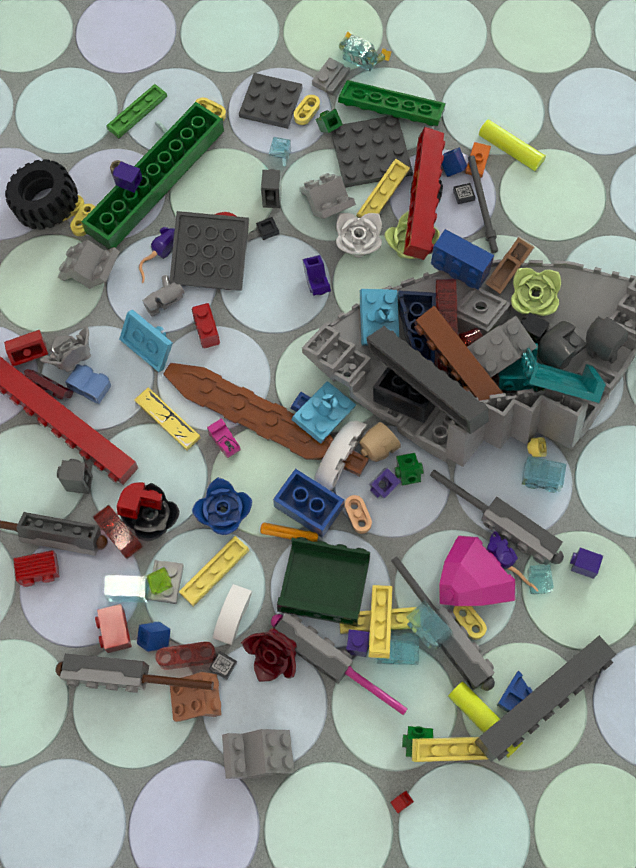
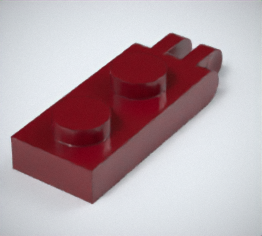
[24,369,74,400]

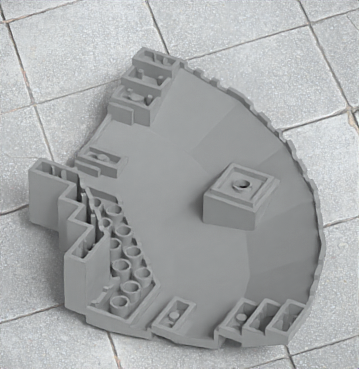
[302,259,636,467]

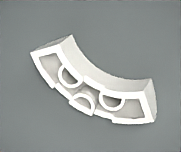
[314,421,367,491]

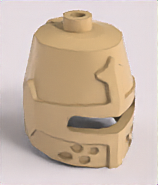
[359,422,401,462]

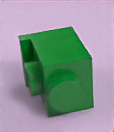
[315,109,343,133]

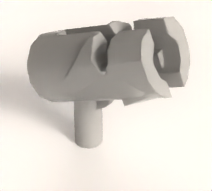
[142,275,184,317]

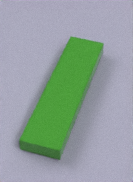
[106,84,167,139]

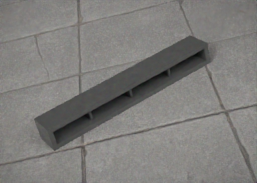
[366,326,489,434]
[475,635,617,762]

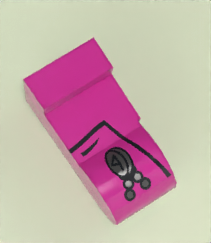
[207,418,241,458]

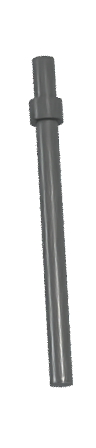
[468,155,498,253]

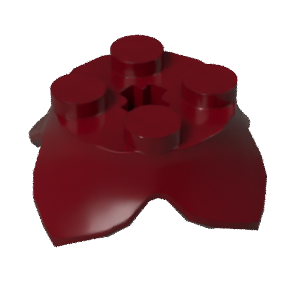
[241,628,297,682]

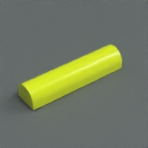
[479,119,546,171]
[448,681,523,758]

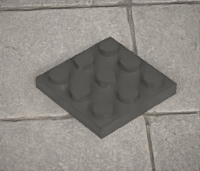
[239,73,303,129]

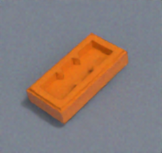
[465,142,491,178]

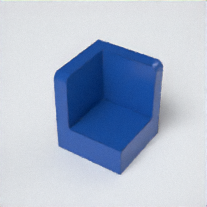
[442,147,467,177]
[137,622,171,652]

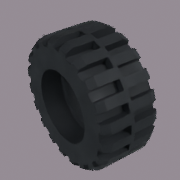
[5,159,78,230]

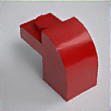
[116,482,163,519]

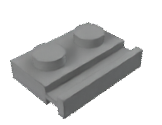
[312,57,350,96]
[147,560,184,604]

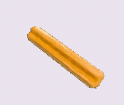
[260,522,319,542]

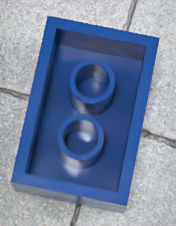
[431,229,494,290]
[273,468,345,538]

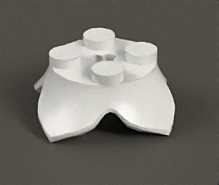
[336,213,382,258]

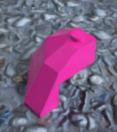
[439,535,516,606]

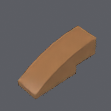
[485,237,535,294]

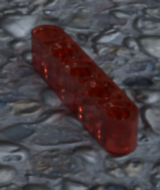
[436,279,458,372]

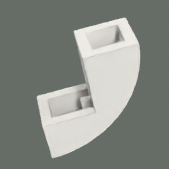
[213,584,252,645]

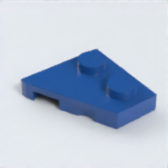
[497,671,533,712]

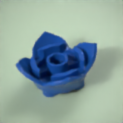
[192,477,252,535]

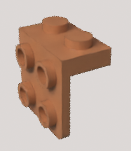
[170,672,221,722]

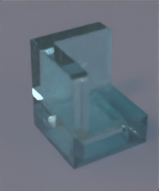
[269,137,291,166]
[527,565,554,594]

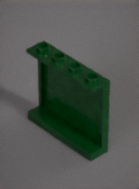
[277,537,371,626]

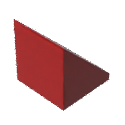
[390,791,414,813]

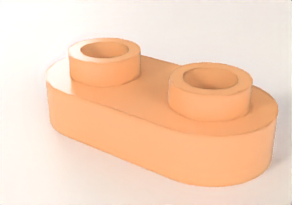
[345,495,372,534]

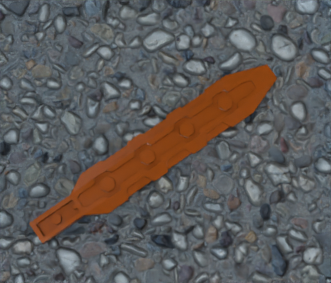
[163,363,369,477]

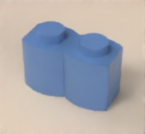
[65,364,111,404]

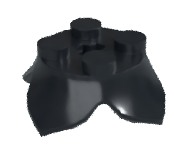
[120,483,180,542]

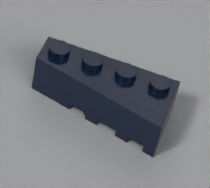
[398,290,436,364]

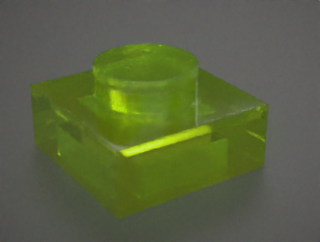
[146,567,173,595]

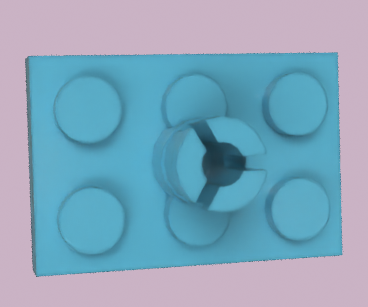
[359,289,399,346]
[119,309,173,372]
[291,381,356,444]

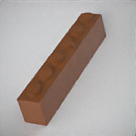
[414,306,503,401]

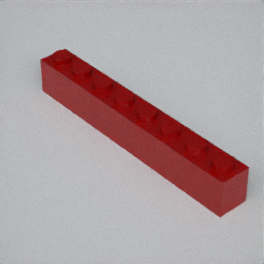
[403,127,446,260]

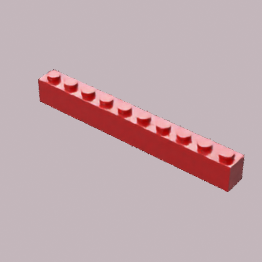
[0,357,138,485]

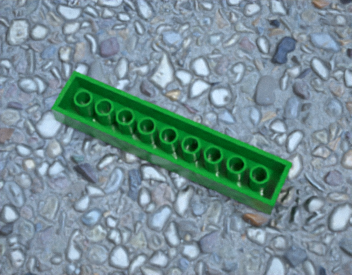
[81,102,224,249]

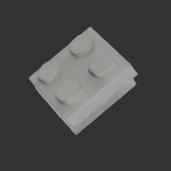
[300,173,356,219]
[58,239,120,289]
[467,316,537,377]
[222,729,294,779]

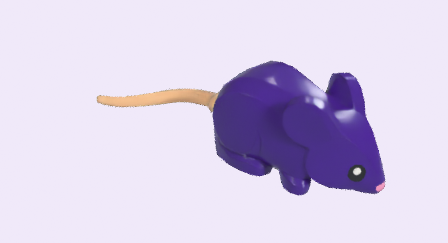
[139,227,175,283]
[486,531,539,592]

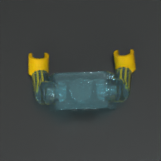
[339,31,392,72]

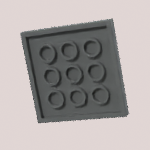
[331,116,413,188]
[169,211,249,291]

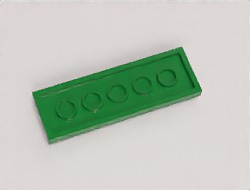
[338,80,446,126]

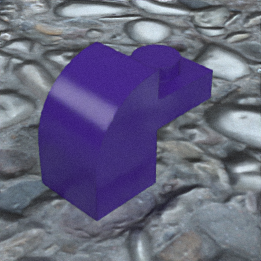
[302,255,331,296]

